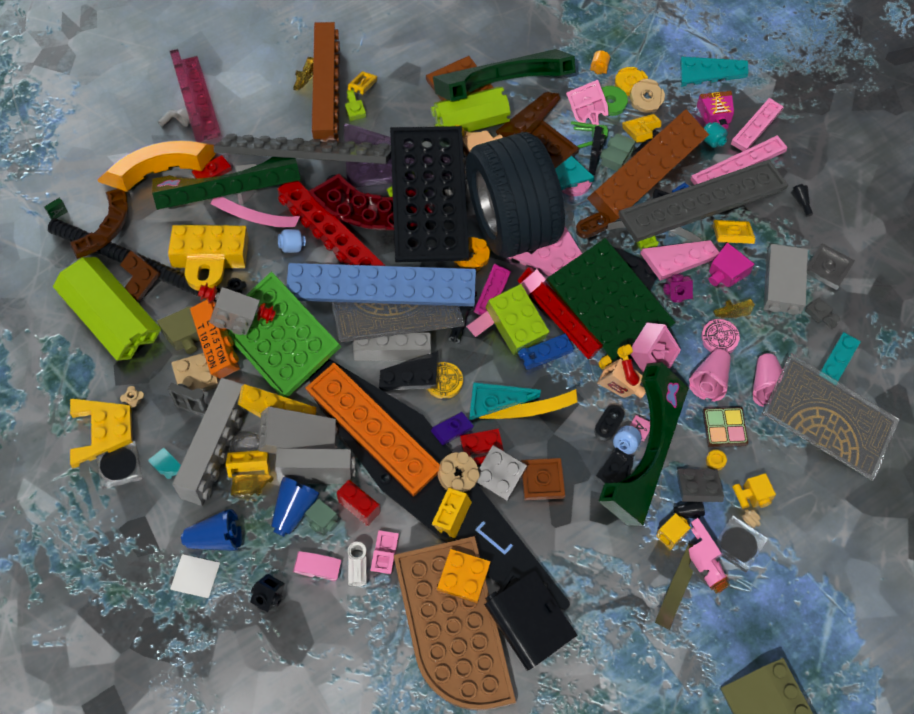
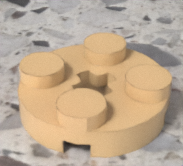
[630,79,665,113]
[438,452,480,493]

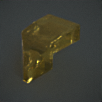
[293,57,313,91]
[713,299,755,318]
[231,474,274,497]

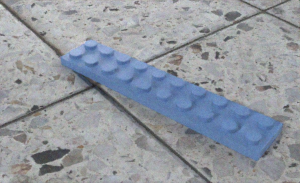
[286,263,476,306]

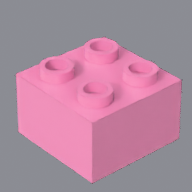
[631,323,681,373]

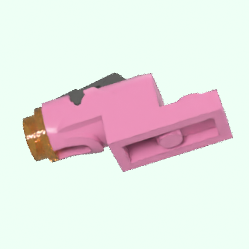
[689,518,730,594]

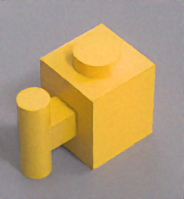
[732,473,776,509]

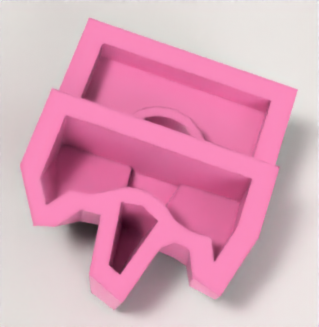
[566,80,608,125]

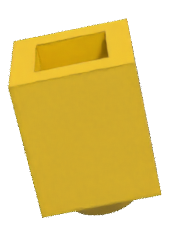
[656,513,691,550]

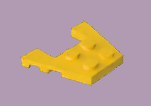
[70,399,133,468]

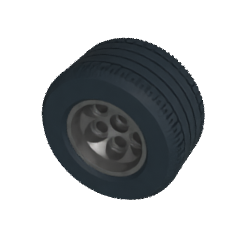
[466,132,565,258]

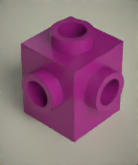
[663,275,693,303]

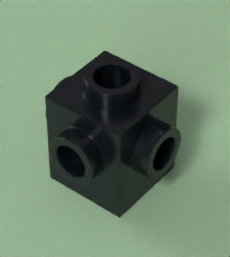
[250,573,285,613]

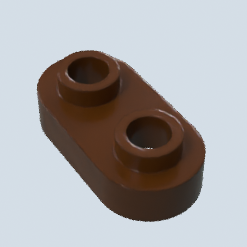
[576,212,610,239]

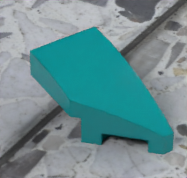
[148,447,181,479]

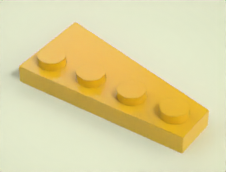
[238,384,317,417]

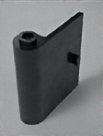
[484,570,578,671]

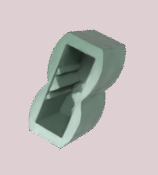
[600,133,636,171]

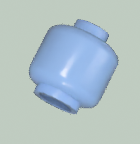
[278,229,306,253]
[613,425,642,454]

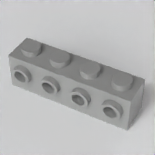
[353,331,431,361]

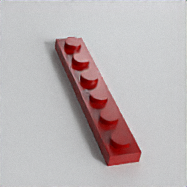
[517,267,603,359]

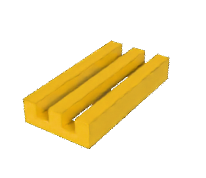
[348,71,377,95]

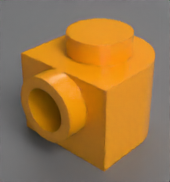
[590,50,610,74]

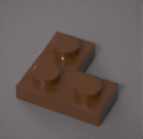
[120,251,161,303]

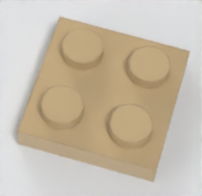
[171,353,218,392]

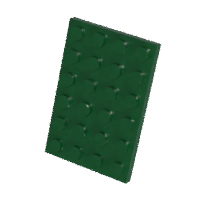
[546,238,676,363]

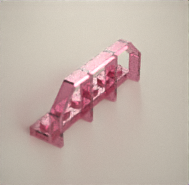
[169,48,222,142]

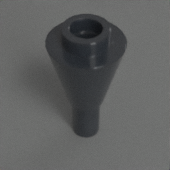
[791,184,813,217]

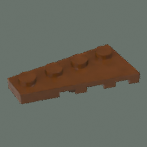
[496,92,560,137]

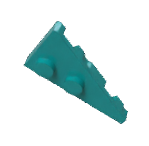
[555,156,595,190]
[469,382,541,420]

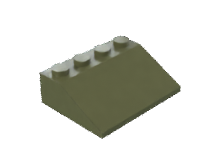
[720,658,813,714]

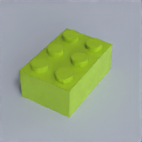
[485,284,549,355]

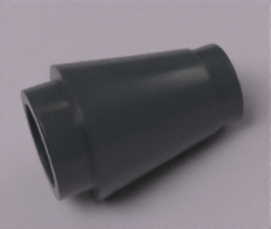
[673,502,705,518]

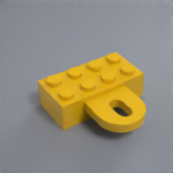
[168,225,249,291]

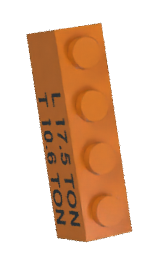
[190,299,240,379]

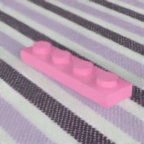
[731,98,784,151]

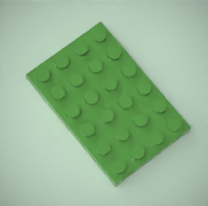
[227,271,342,398]

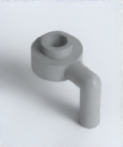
[158,108,193,127]

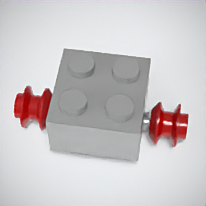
[198,282,276,335]

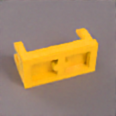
[226,450,270,478]
[432,487,472,538]

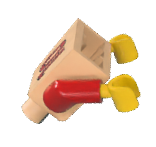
[597,344,646,399]

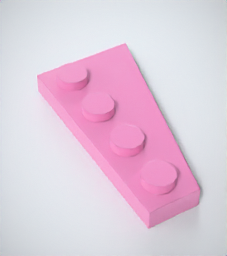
[640,240,720,281]

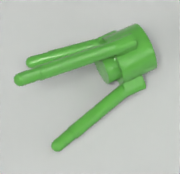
[571,121,608,149]

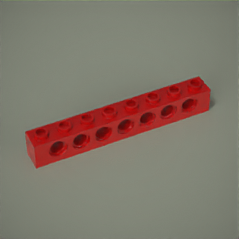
[277,181,386,266]

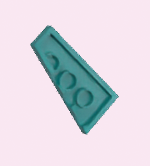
[680,57,749,87]

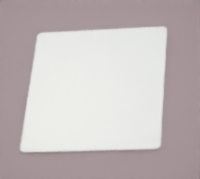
[170,554,220,598]

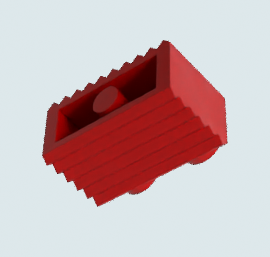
[337,480,380,526]

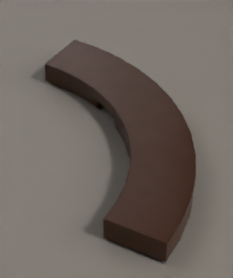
[70,189,128,259]

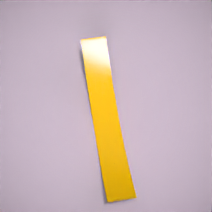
[479,389,577,419]

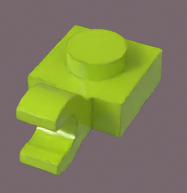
[345,89,366,121]

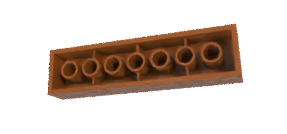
[312,22,340,143]
[587,109,709,223]

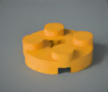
[454,237,490,271]

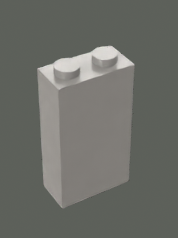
[763,244,808,315]
[259,406,337,454]
[275,448,356,484]

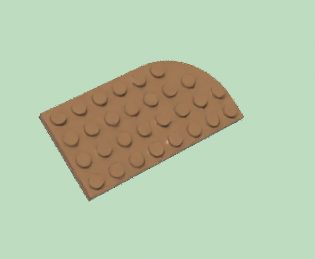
[393,536,516,711]

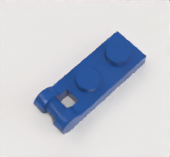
[518,333,574,370]

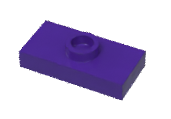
[431,412,474,445]

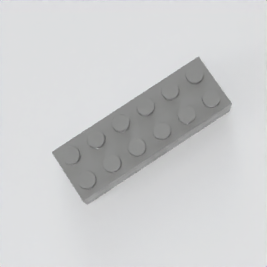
[173,378,248,506]

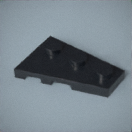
[379,351,439,391]

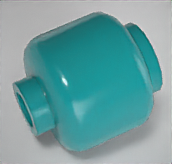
[704,122,728,148]

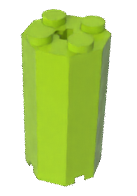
[430,86,511,132]

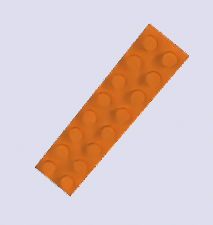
[305,363,440,497]

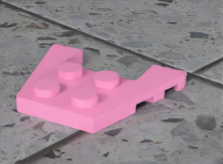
[509,227,582,276]

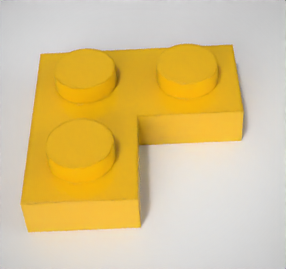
[622,114,661,142]

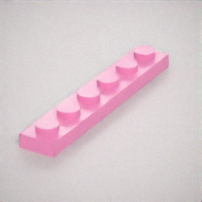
[690,135,788,185]

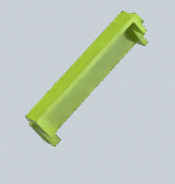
[53,257,161,361]

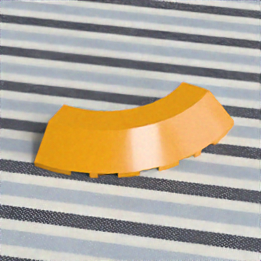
[97,141,216,192]

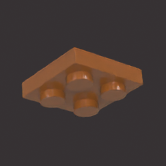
[521,458,565,501]

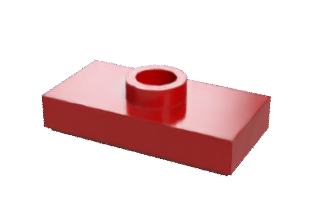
[191,155,232,179]

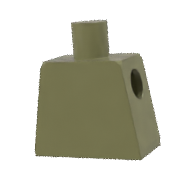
[157,306,200,354]

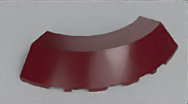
[309,173,433,230]

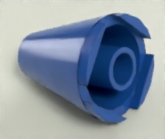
[271,477,319,537]
[181,509,242,551]

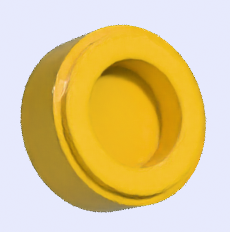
[706,450,727,471]

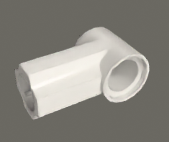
[348,542,367,586]

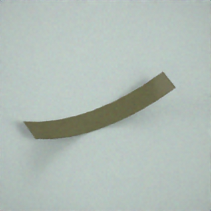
[655,543,694,630]

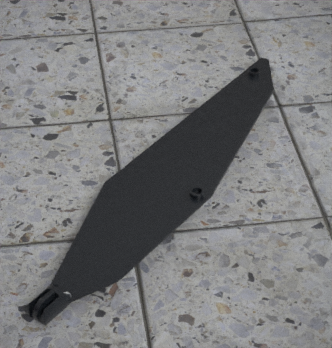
[309,359,570,610]

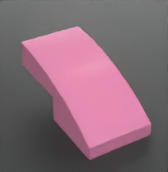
[370,530,399,574]
[293,551,341,582]

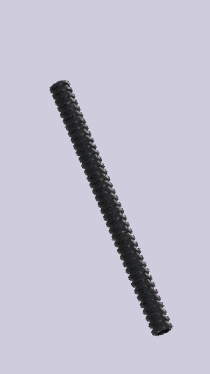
[48,218,221,302]

